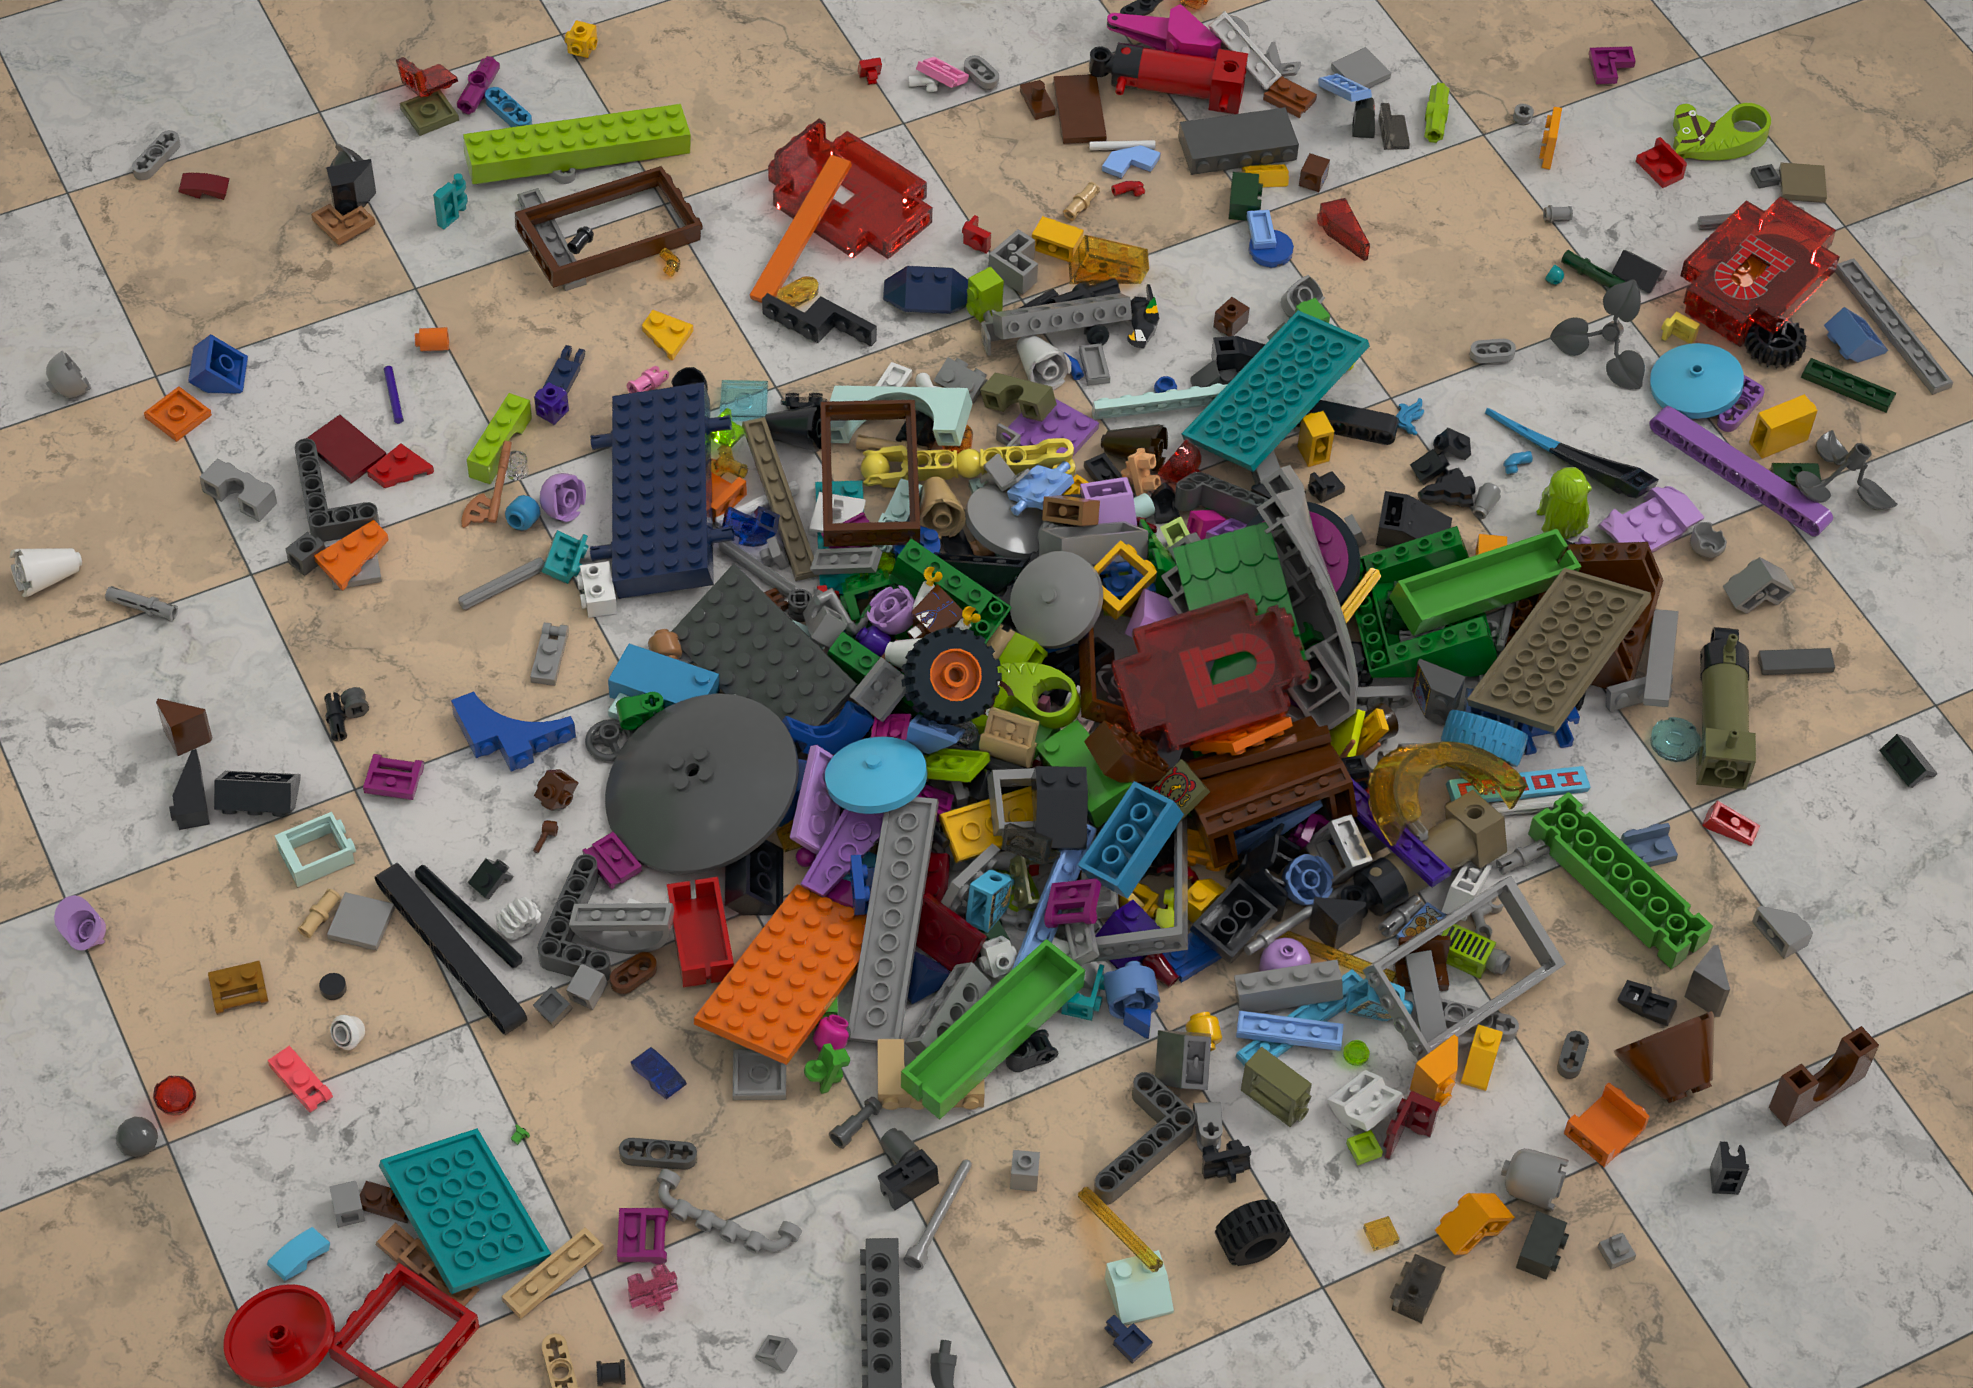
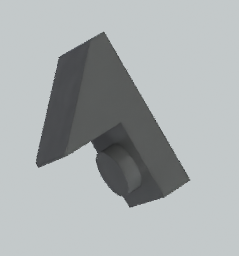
[1190,360,1237,388]

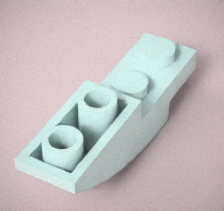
[871,478,923,562]

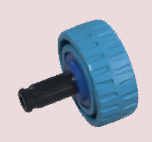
[1441,710,1528,779]

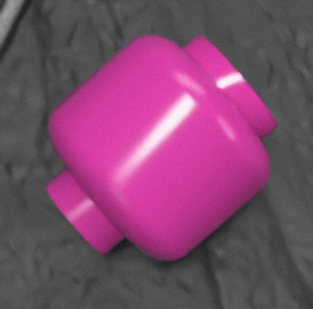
[813,1015,851,1052]

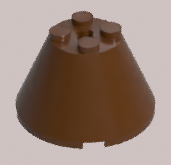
[1614,1011,1714,1103]

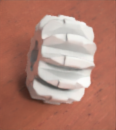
[496,897,541,940]

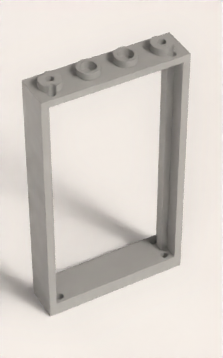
[1081,815,1188,963]
[1362,876,1566,1060]

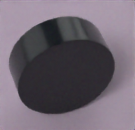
[319,973,347,1000]

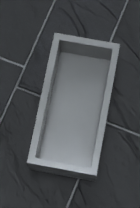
[1039,521,1148,567]

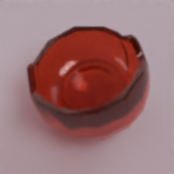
[153,1076,196,1116]

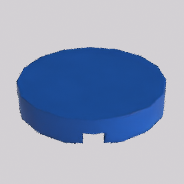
[1248,230,1294,268]

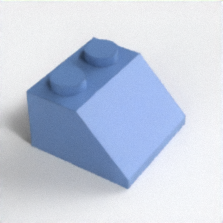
[1824,307,1889,363]

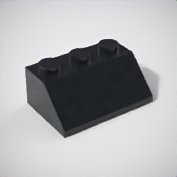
[214,770,301,817]
[725,840,784,915]

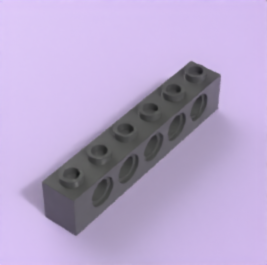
[860,1238,902,1388]

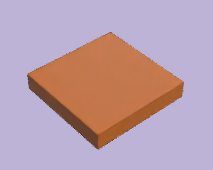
[144,386,212,442]

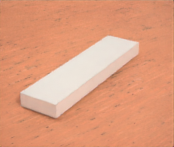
[1208,11,1282,90]

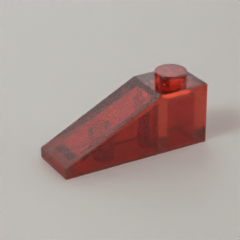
[1317,198,1370,261]

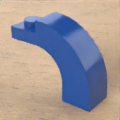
[782,701,874,755]

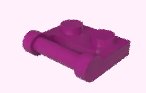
[363,754,424,800]
[1044,878,1101,928]
[617,1208,669,1265]

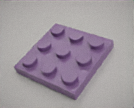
[1002,399,1099,456]

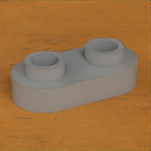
[964,55,999,89]
[1469,339,1516,363]

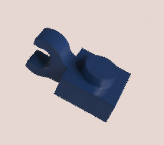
[1104,1315,1153,1364]

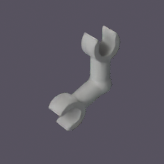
[1471,897,1503,939]

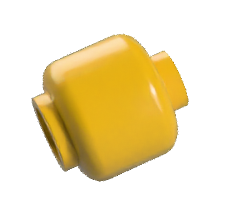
[1185,1012,1222,1051]

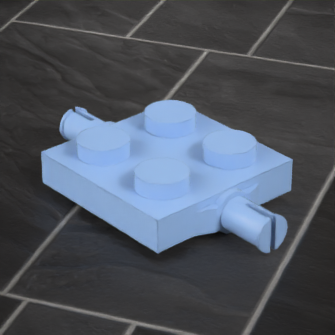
[1007,461,1074,516]

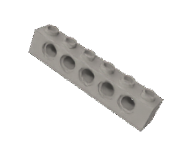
[992,293,1132,340]

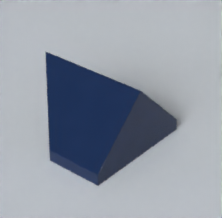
[907,951,951,1004]

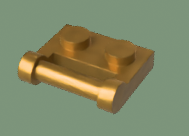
[208,960,269,1014]

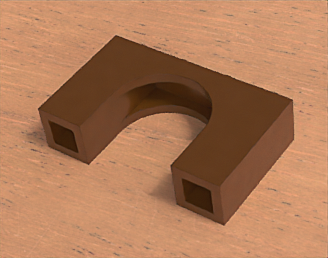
[1768,1026,1879,1127]

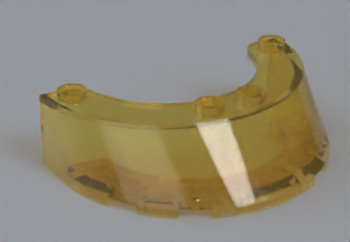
[1368,742,1527,846]

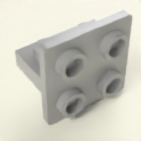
[850,657,907,722]

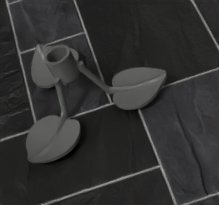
[1550,280,1645,389]
[1795,430,1898,509]

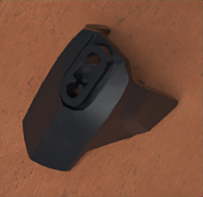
[1225,823,1301,922]

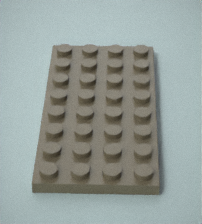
[1467,568,1652,733]

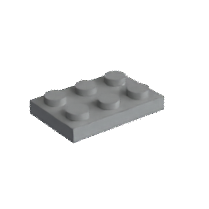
[941,843,1000,913]

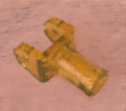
[711,445,748,479]

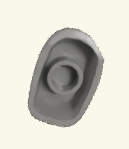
[1280,275,1325,317]

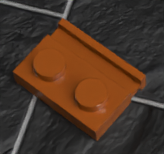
[1263,76,1317,118]

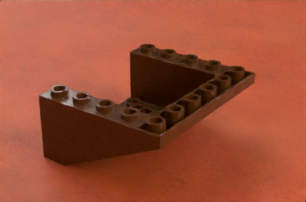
[1501,542,1664,689]
[1186,715,1358,869]

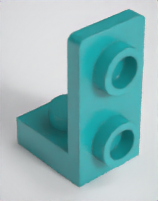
[1061,964,1105,1021]

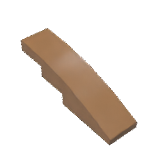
[375,1222,480,1306]

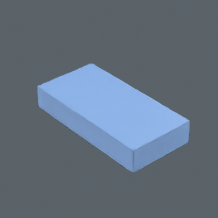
[1247,210,1277,249]

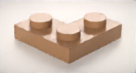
[311,204,375,246]

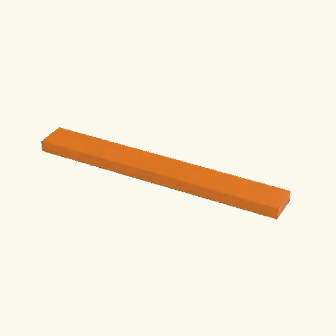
[750,155,852,303]

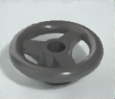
[585,719,633,761]

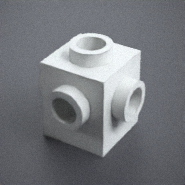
[979,936,1017,979]

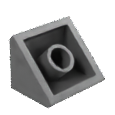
[1684,945,1730,1017]

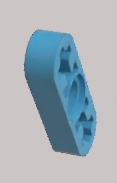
[485,87,532,127]

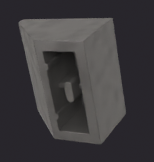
[1155,1030,1211,1090]

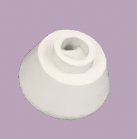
[330,1015,365,1050]

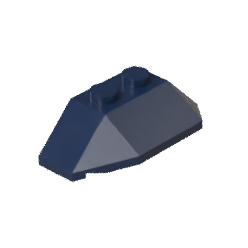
[883,266,968,314]

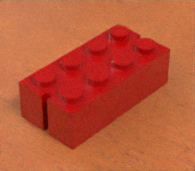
[667,877,734,988]

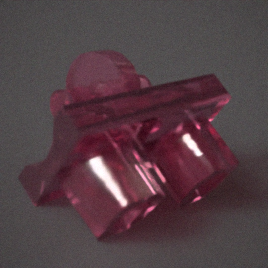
[627,1263,678,1312]

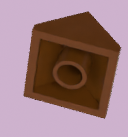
[156,698,212,756]

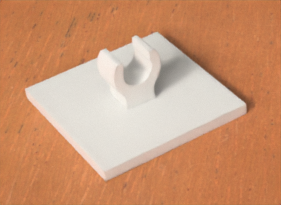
[809,492,866,533]

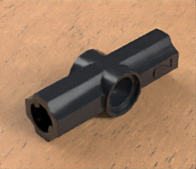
[1050,278,1121,304]

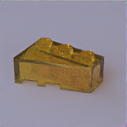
[1069,235,1149,284]

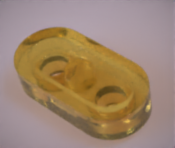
[777,276,819,307]

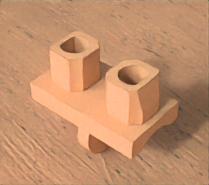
[1121,448,1161,496]

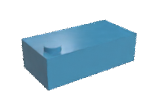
[608,643,720,709]
[1078,781,1184,899]

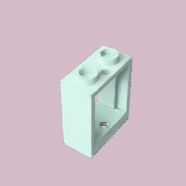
[274,812,356,887]

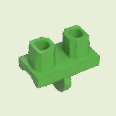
[804,1043,850,1094]

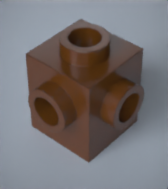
[534,769,579,810]

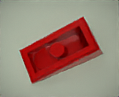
[1702,800,1760,846]

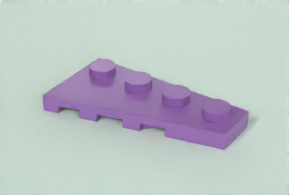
[801,809,884,897]

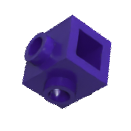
[534,382,569,425]

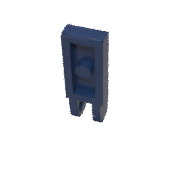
[543,345,585,395]

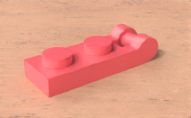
[267,1045,333,1113]

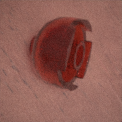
[1157,438,1202,485]

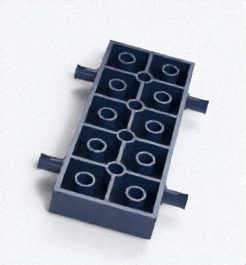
[590,382,735,599]

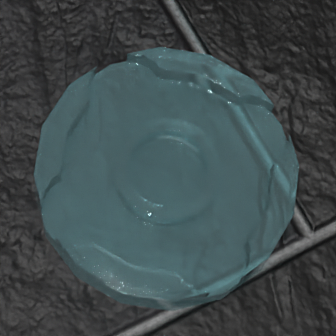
[1650,717,1701,762]

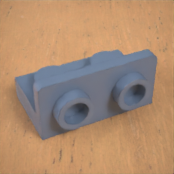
[1620,823,1678,867]

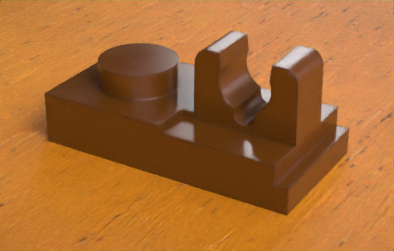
[360,1181,409,1224]

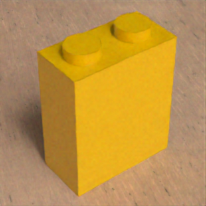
[1749,394,1818,459]

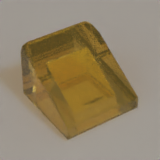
[776,819,803,852]

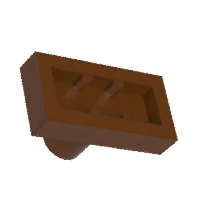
[1020,80,1056,120]

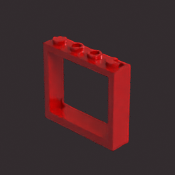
[329,1263,480,1388]

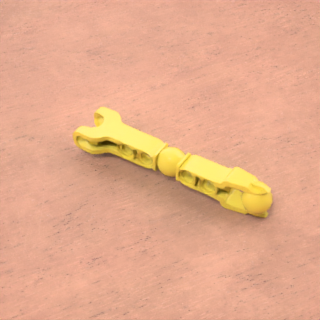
[860,438,1076,488]

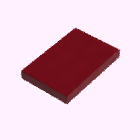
[307,414,387,483]
[916,893,987,972]

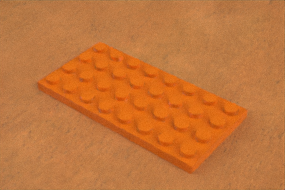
[694,884,867,1065]

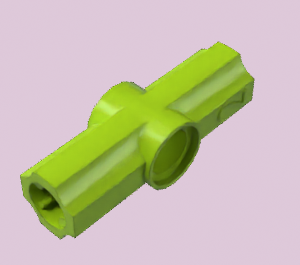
[1424,82,1450,143]

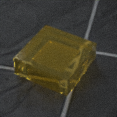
[1363,1216,1400,1251]

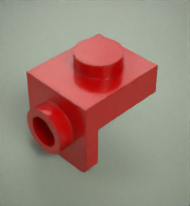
[962,215,991,254]

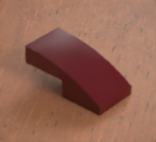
[178,173,230,200]

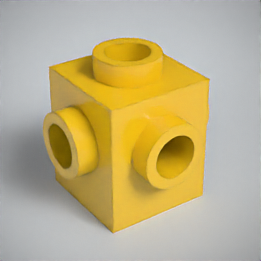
[565,20,598,58]

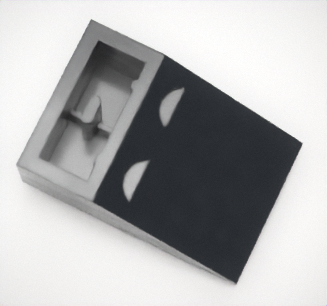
[1376,491,1452,547]

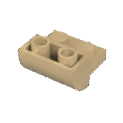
[979,707,1039,768]

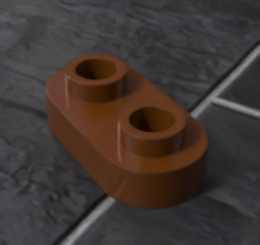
[610,952,657,994]

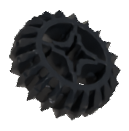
[1744,313,1807,369]

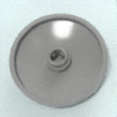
[965,484,1044,560]
[1010,551,1103,649]

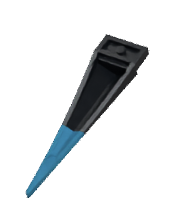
[1485,408,1659,499]

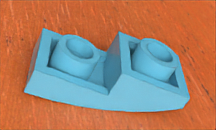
[267,1227,330,1281]

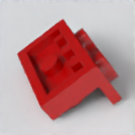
[1636,137,1687,188]

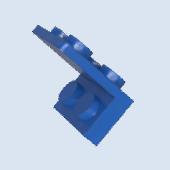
[850,855,875,915]

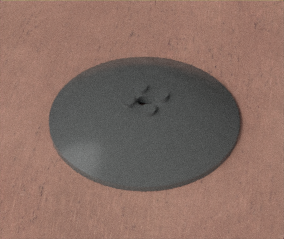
[605,694,799,875]

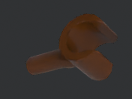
[533,820,559,853]

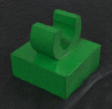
[1299,622,1325,651]

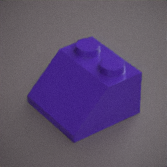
[1095,900,1161,969]

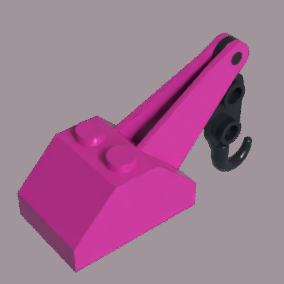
[1107,0,1222,59]

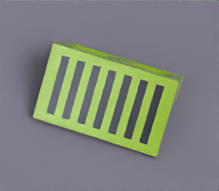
[1441,924,1496,979]

